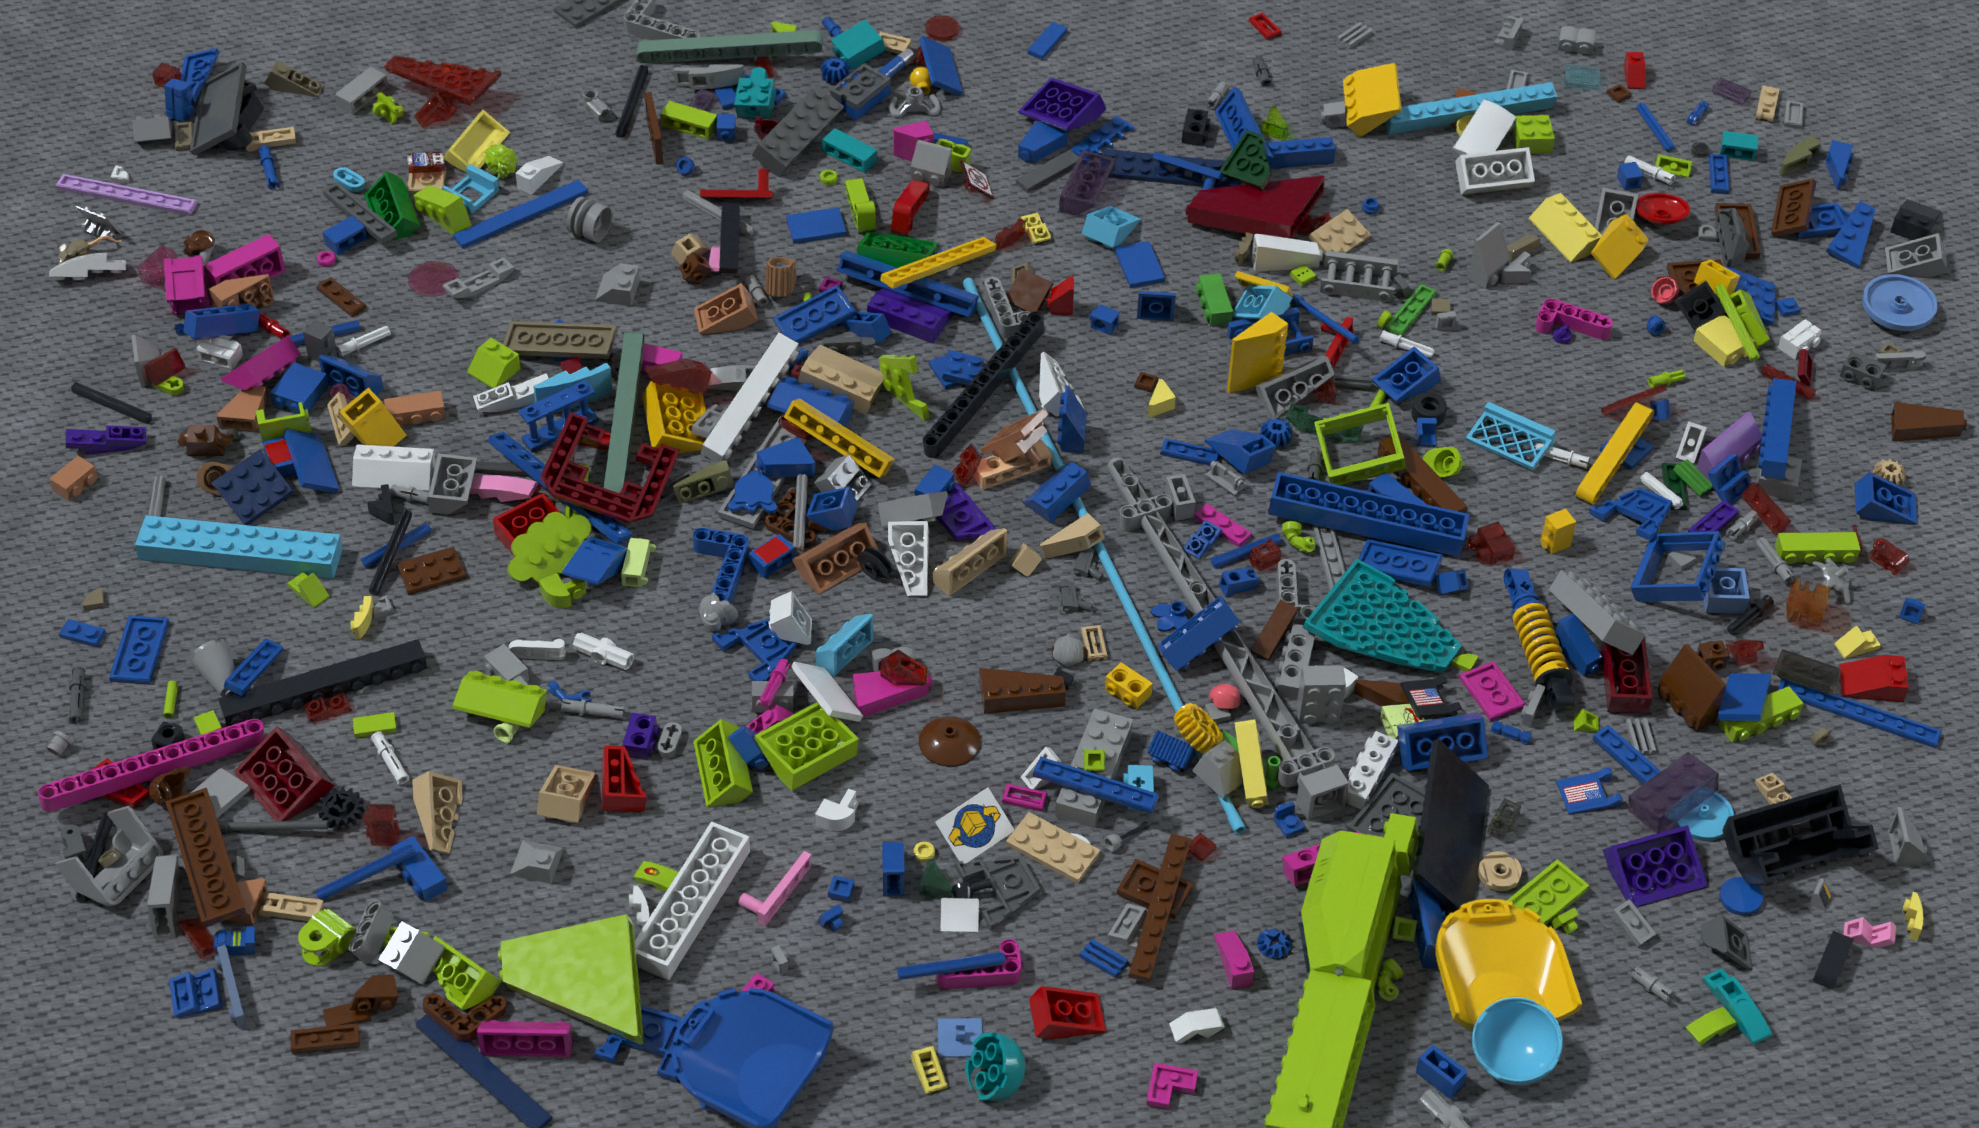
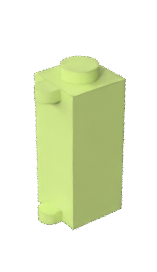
[621,538,656,588]

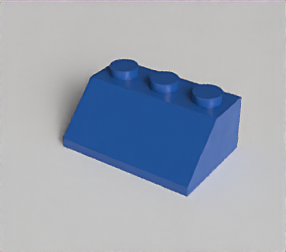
[318,355,383,397]
[1023,462,1091,523]

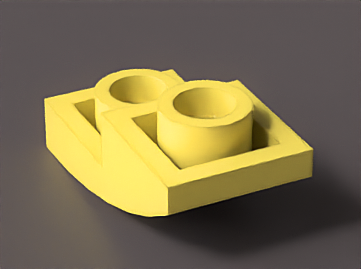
[1020,213,1051,244]
[351,596,374,640]
[1902,892,1923,941]

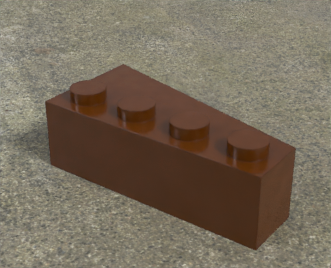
[979,668,1066,714]

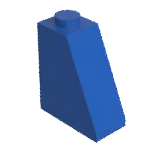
[1018,120,1068,163]
[755,437,816,478]
[1556,613,1602,677]
[882,842,904,896]

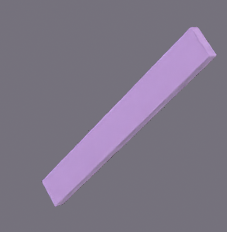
[55,174,198,215]

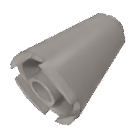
[190,639,235,697]

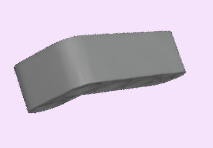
[984,277,1030,338]
[1276,559,1316,630]

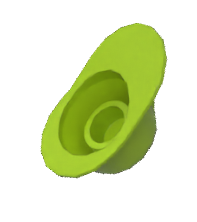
[1422,447,1465,478]

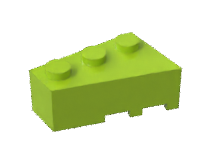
[413,185,472,235]

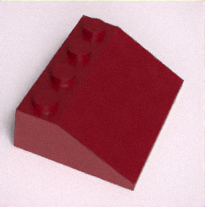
[234,726,335,822]

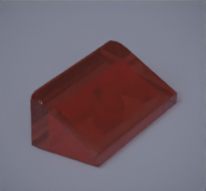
[144,347,186,386]
[178,918,214,959]

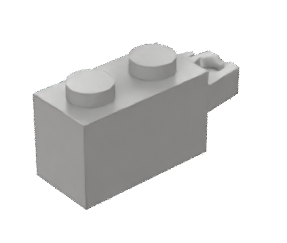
[484,644,529,685]

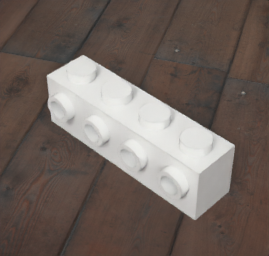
[1346,731,1399,809]

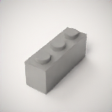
[335,67,388,115]

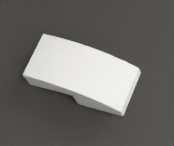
[629,886,650,929]

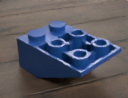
[1057,385,1087,453]
[1205,429,1276,474]
[562,537,627,585]

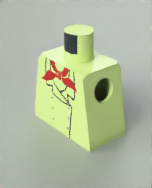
[1380,704,1432,747]

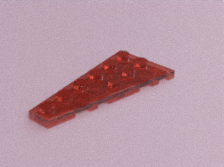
[384,55,501,106]

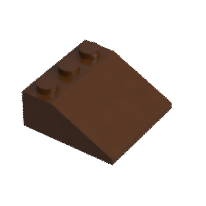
[1657,644,1727,732]

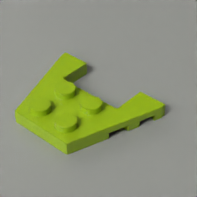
[878,355,930,421]

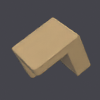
[1010,543,1042,577]

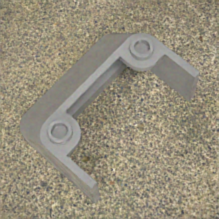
[55,806,163,906]

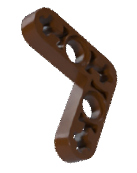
[765,489,815,548]
[423,993,507,1041]

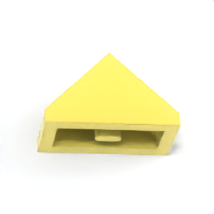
[1148,379,1176,417]

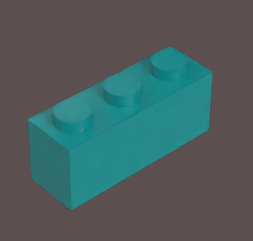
[822,128,877,173]

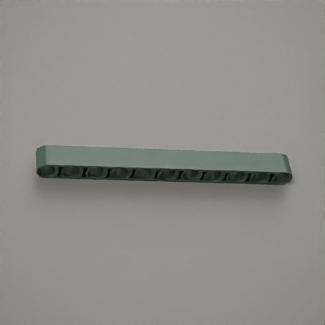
[636,30,823,63]
[604,332,644,493]

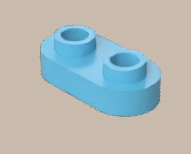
[333,167,365,192]

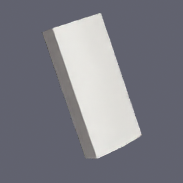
[1453,100,1516,155]

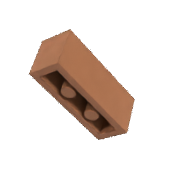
[384,391,446,427]

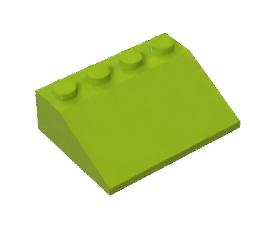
[754,702,859,791]

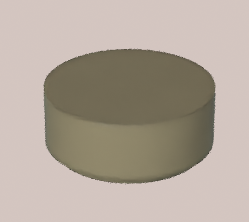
[1810,727,1831,746]
[99,848,121,868]

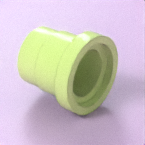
[493,722,519,743]

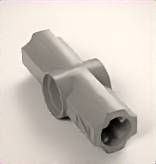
[1419,1089,1470,1128]

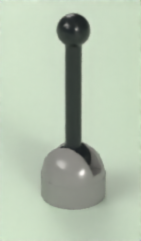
[1104,821,1149,852]

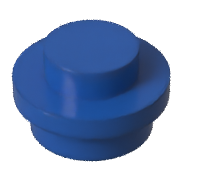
[1362,197,1380,214]

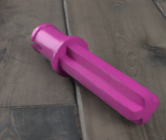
[759,659,791,707]

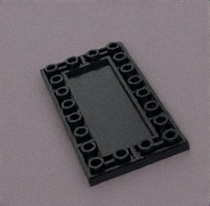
[1413,739,1489,912]

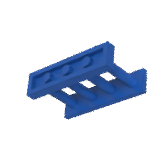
[1227,307,1314,356]
[518,380,598,453]

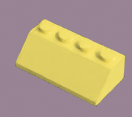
[1529,193,1602,263]

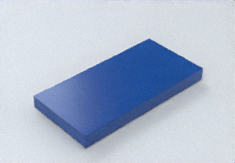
[919,36,963,96]
[773,284,856,344]
[283,429,339,493]
[1358,539,1443,587]
[109,615,170,684]
[1718,673,1772,721]

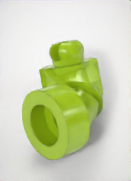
[1282,521,1315,553]
[1378,958,1404,1001]

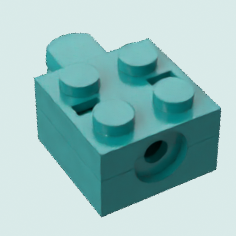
[734,67,776,119]

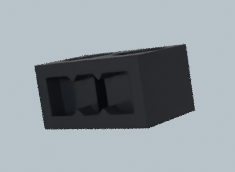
[1181,108,1211,146]

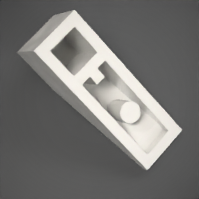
[516,156,563,195]

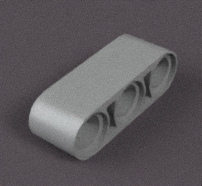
[349,900,394,964]

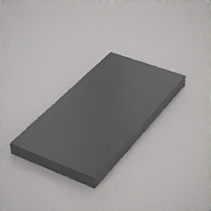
[190,61,247,156]

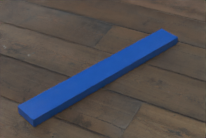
[453,179,588,249]
[1778,677,1942,749]

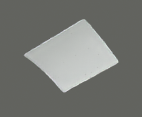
[941,898,979,932]

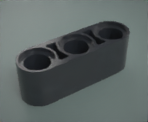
[1813,930,1854,989]

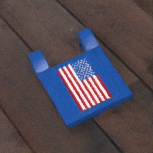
[1556,767,1623,815]

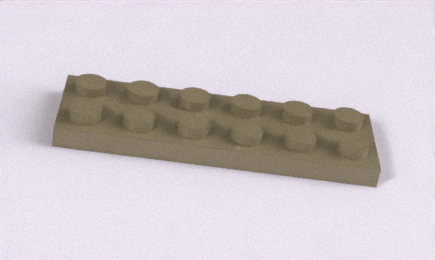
[503,321,618,359]

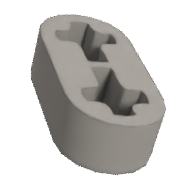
[657,722,682,758]

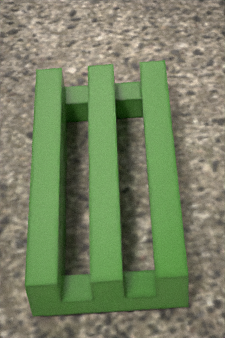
[1673,459,1713,496]

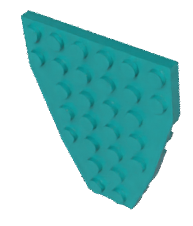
[1303,559,1462,673]

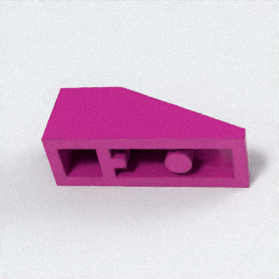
[1214,931,1254,989]

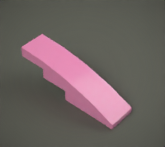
[470,475,538,502]

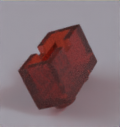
[363,804,400,846]

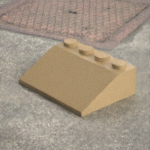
[798,345,884,414]

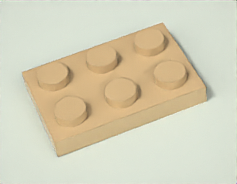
[1308,209,1371,255]

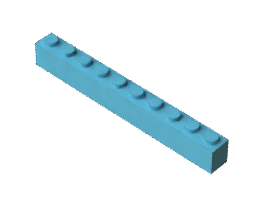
[1384,82,1557,134]

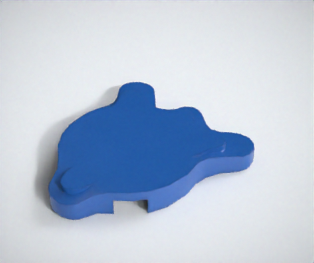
[728,470,777,514]

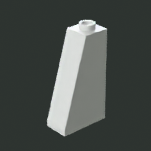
[1252,234,1323,272]

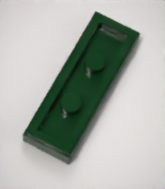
[1661,463,1687,510]

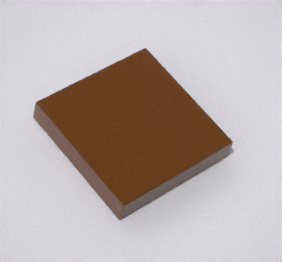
[1006,268,1054,312]

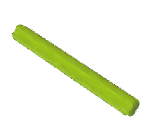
[1715,284,1760,361]

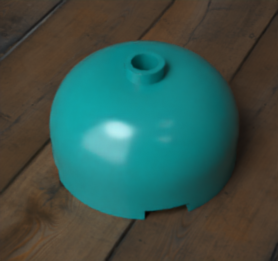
[965,1032,1025,1101]

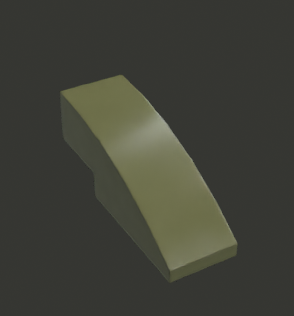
[1779,135,1821,177]

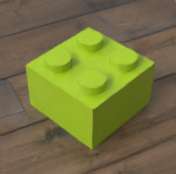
[1511,115,1555,154]

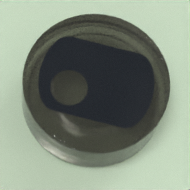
[1691,142,1709,158]

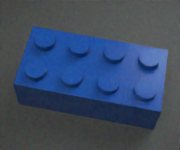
[1397,713,1488,771]

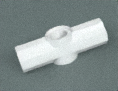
[572,633,634,670]

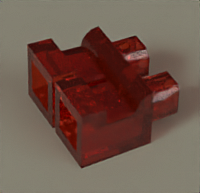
[1468,521,1515,565]

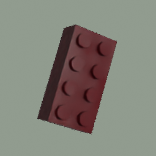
[1601,636,1652,714]

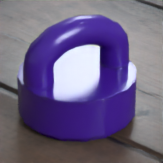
[1553,325,1572,344]

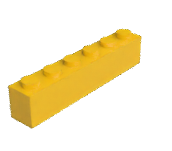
[784,398,895,478]

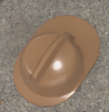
[197,462,233,496]

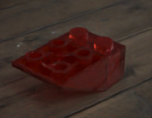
[645,358,712,394]

